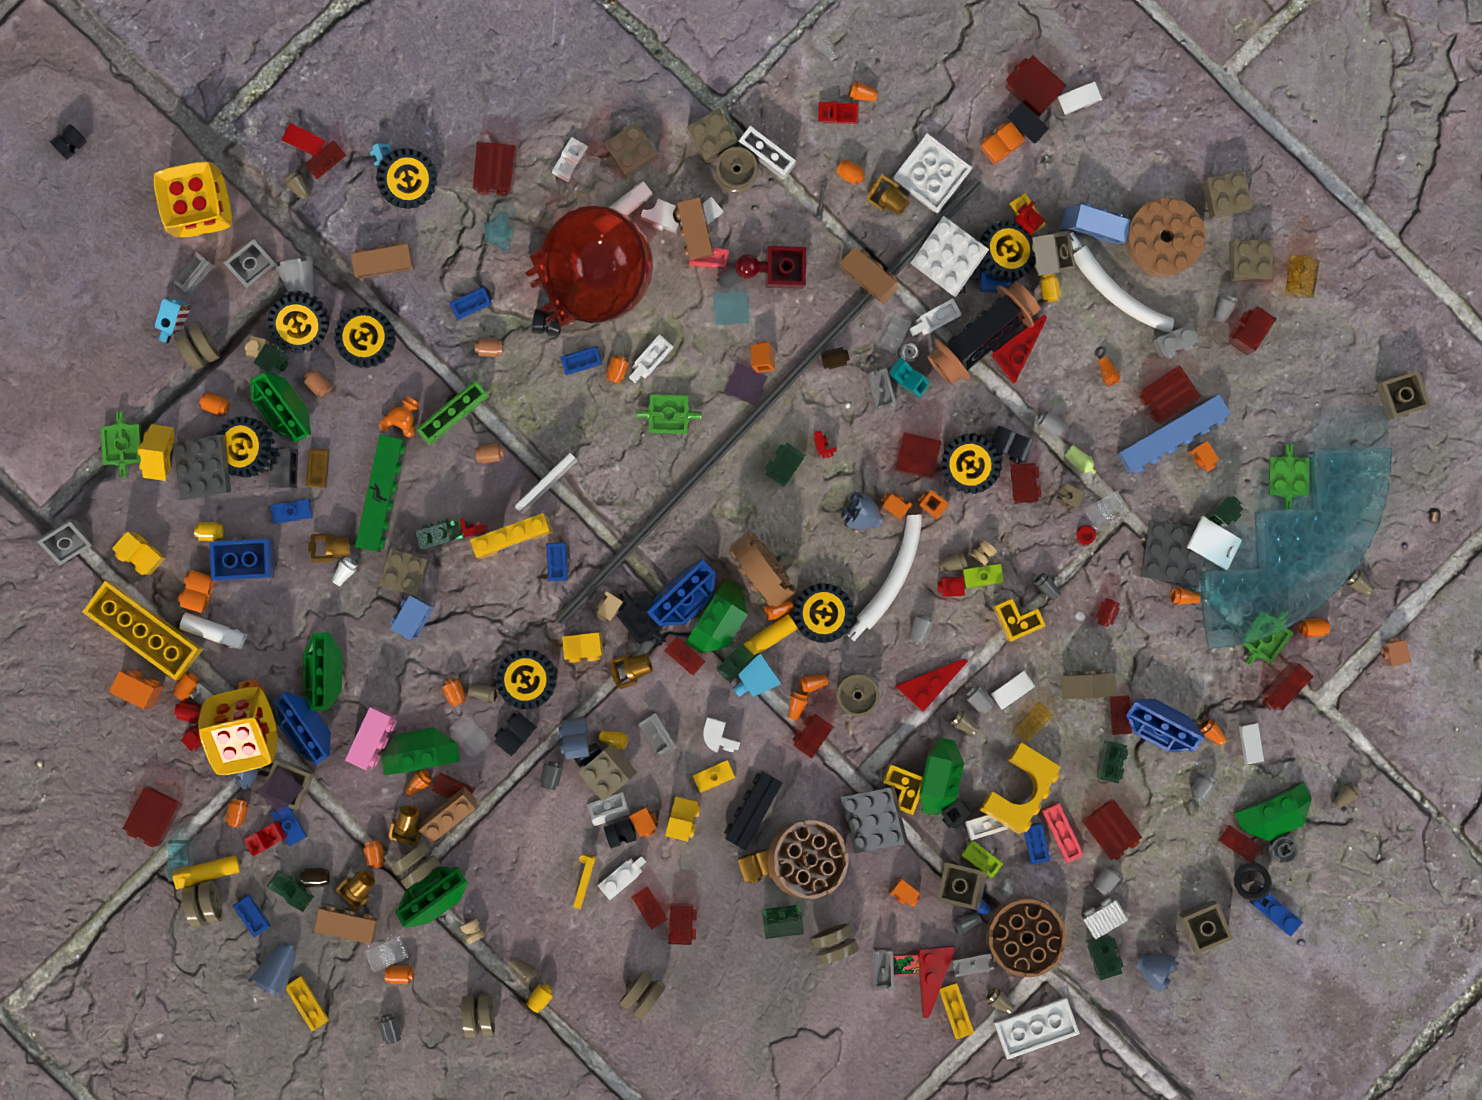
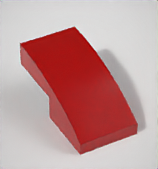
[818,102,859,124]
[281,123,326,158]
[244,821,287,856]

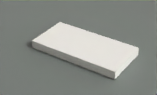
[515,453,578,513]
[994,996,1080,1060]

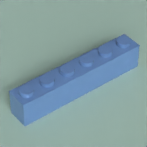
[1117,394,1231,474]

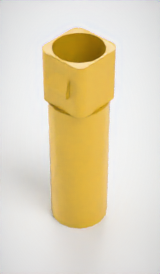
[735,614,798,662]
[172,855,240,889]

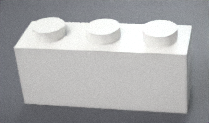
[739,126,796,180]

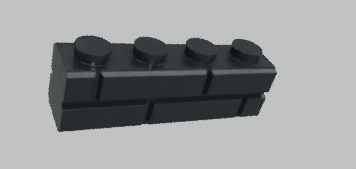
[724,771,783,850]

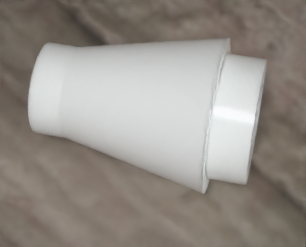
[331,557,358,586]

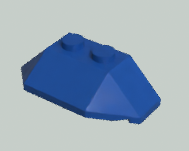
[646,559,716,626]
[273,691,331,765]
[1126,699,1204,752]

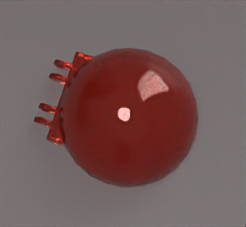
[525,206,654,326]

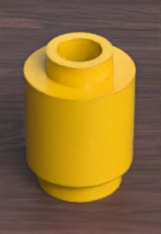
[1039,273,1062,303]
[194,522,224,541]
[526,983,554,1013]

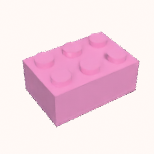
[345,706,397,770]

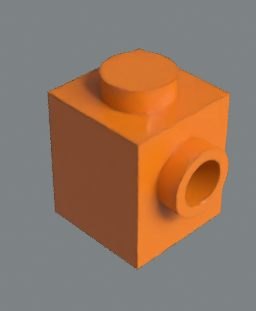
[751,341,775,373]
[629,806,659,838]

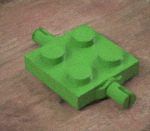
[636,394,701,434]
[101,412,142,477]
[1269,444,1309,509]
[1239,609,1293,666]

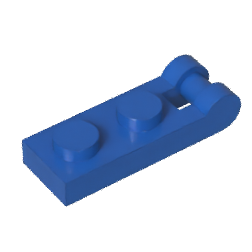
[1249,887,1303,937]

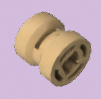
[970,539,998,566]
[460,918,485,944]

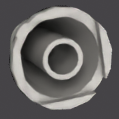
[275,255,314,298]

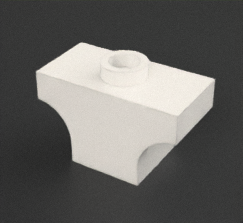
[641,199,679,234]

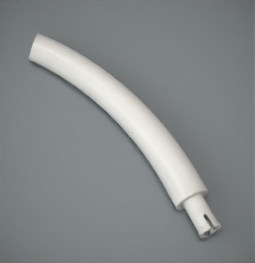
[1070,232,1174,333]
[846,515,922,642]

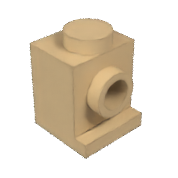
[245,336,271,360]
[596,591,623,622]

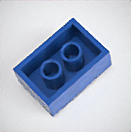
[209,539,274,581]

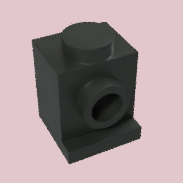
[941,799,974,829]

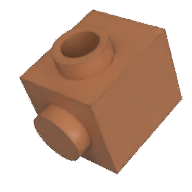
[1381,637,1411,666]

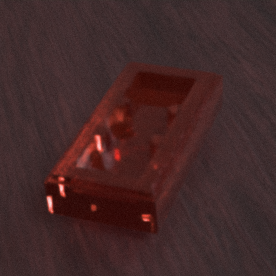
[304,140,346,180]
[664,636,706,676]
[1109,695,1132,735]
[431,772,475,799]
[1218,825,1262,863]
[631,886,668,930]

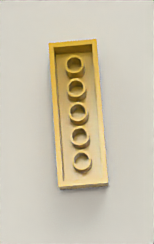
[82,581,203,680]

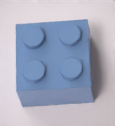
[390,595,435,640]

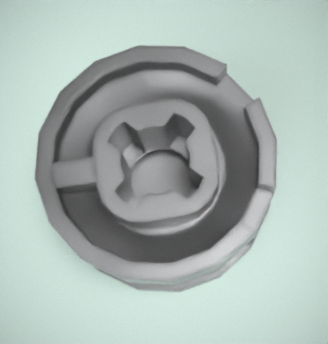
[1268,835,1298,864]

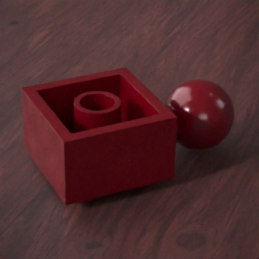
[735,246,806,289]

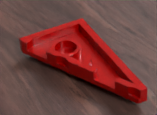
[991,314,1047,384]
[896,659,968,712]
[917,945,955,1018]

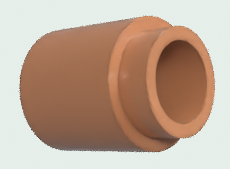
[475,337,502,357]
[304,369,332,398]
[475,442,504,464]

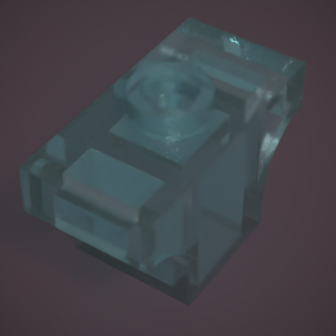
[484,212,513,254]

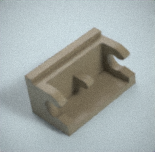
[1056,483,1085,512]

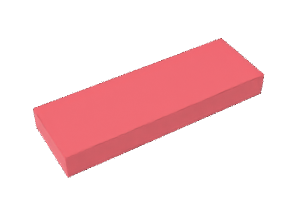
[1041,802,1084,863]

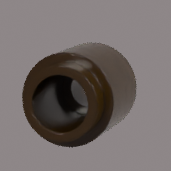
[821,347,850,370]
[300,868,330,887]

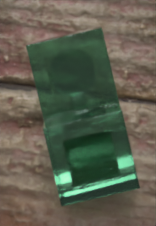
[716,642,756,683]
[267,870,314,912]

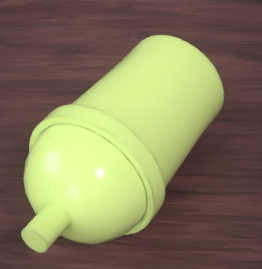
[1063,444,1096,474]

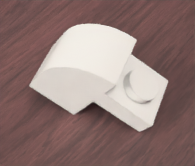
[703,717,740,753]

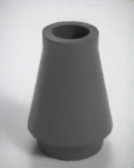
[1033,573,1061,601]
[952,912,982,935]

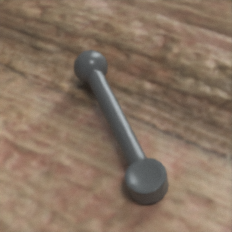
[816,181,827,220]

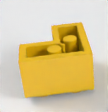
[138,424,175,481]
[112,531,166,575]
[992,599,1046,642]
[562,632,604,663]
[883,763,923,815]
[665,795,701,842]

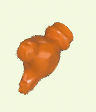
[378,396,420,438]

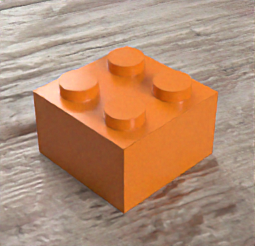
[109,669,164,709]

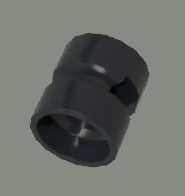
[50,123,87,160]
[532,308,563,337]
[603,817,637,849]

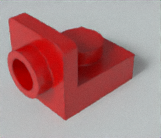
[1015,200,1046,235]
[813,431,837,459]
[458,518,489,538]
[937,577,965,597]

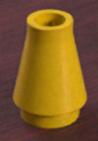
[598,730,628,751]

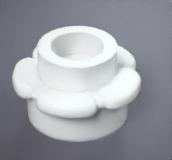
[900,343,919,362]

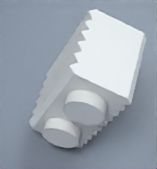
[1081,897,1129,940]

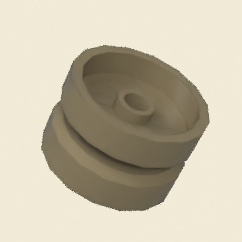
[716,147,758,194]
[174,321,220,371]
[836,674,879,717]
[390,841,441,889]
[182,880,223,928]
[810,923,859,965]
[619,969,666,1020]
[461,993,495,1039]

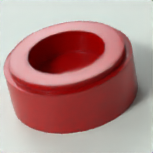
[1076,525,1096,545]

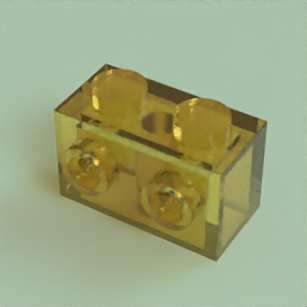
[1285,255,1320,298]

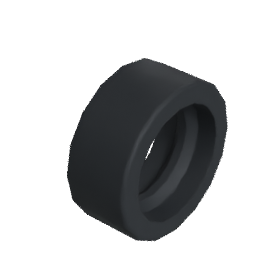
[1234,863,1272,901]

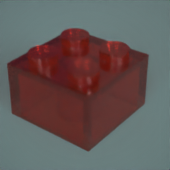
[1228,306,1277,355]
[894,432,941,480]

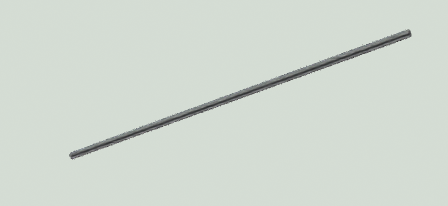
[555,178,982,625]

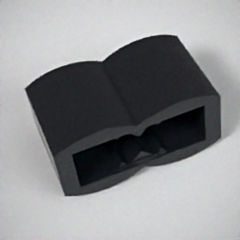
[991,425,1034,464]
[494,712,537,757]

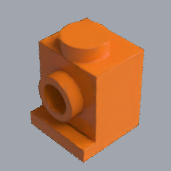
[1187,441,1219,472]
[918,490,949,520]
[881,492,912,520]
[889,877,920,907]

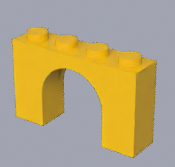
[470,513,553,559]
[979,742,1061,834]

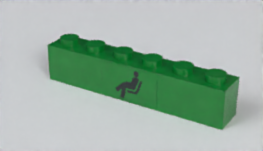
[355,434,407,553]

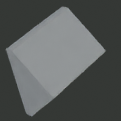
[222,237,275,288]
[37,519,92,566]

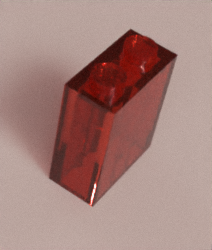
[1005,55,1067,118]
[473,142,517,197]
[1138,365,1201,424]
[1259,662,1314,711]
[122,786,183,847]
[1081,799,1142,861]

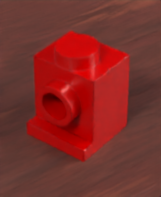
[181,723,202,751]

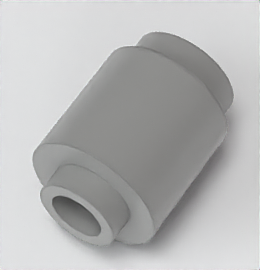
[1037,411,1067,437]
[909,614,933,644]
[966,686,995,714]
[1189,773,1216,803]
[1093,866,1121,895]

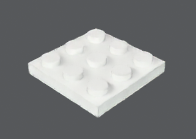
[892,134,972,214]
[910,216,989,297]

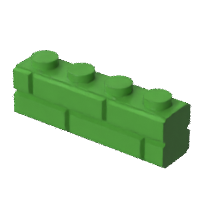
[416,380,490,445]

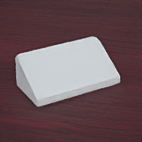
[1239,723,1264,764]
[587,792,630,826]

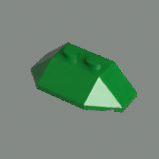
[250,371,311,442]
[686,579,748,653]
[303,632,342,711]
[381,727,460,775]
[919,738,964,816]
[1234,782,1312,841]
[395,867,468,928]

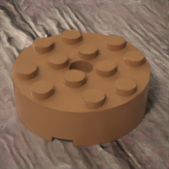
[1125,197,1206,277]
[729,530,796,607]
[768,820,848,899]
[986,897,1067,977]

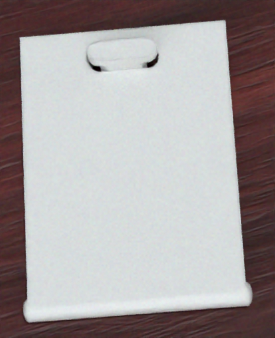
[1187,516,1242,570]

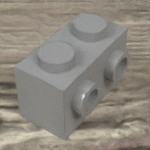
[1152,324,1199,359]

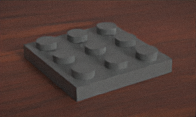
[173,435,231,500]
[1140,520,1203,586]
[841,786,908,853]

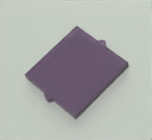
[724,363,768,406]
[257,767,304,814]

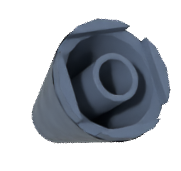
[248,942,297,999]

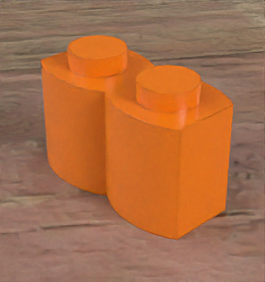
[980,122,1025,166]
[178,570,215,613]

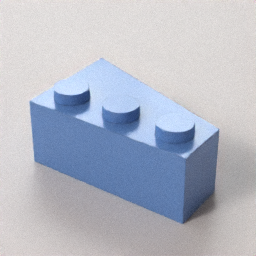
[1059,202,1131,244]

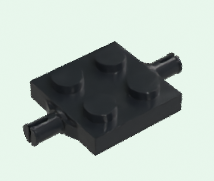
[616,590,667,646]

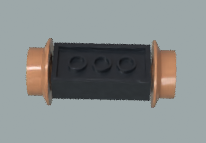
[927,281,1040,385]

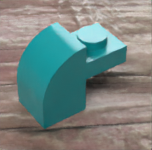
[889,358,931,398]

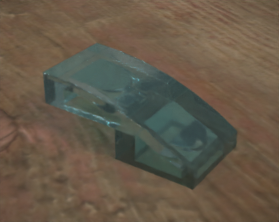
[167,840,189,882]

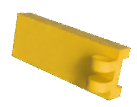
[573,854,596,909]
[286,976,329,1031]
[939,983,974,1040]

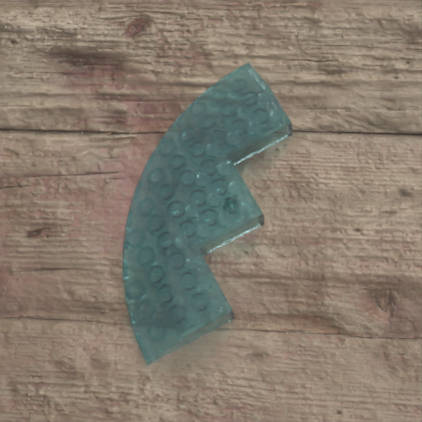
[1200,448,1392,649]

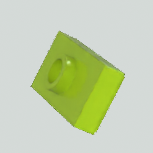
[963,564,1004,588]
[961,840,1004,878]

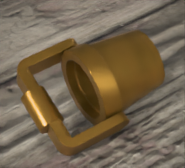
[867,175,910,215]
[308,533,350,563]
[611,654,653,689]
[389,805,422,846]
[336,870,375,911]

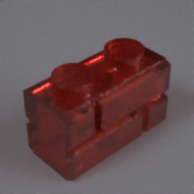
[1010,463,1041,504]
[792,713,834,758]
[668,903,697,945]

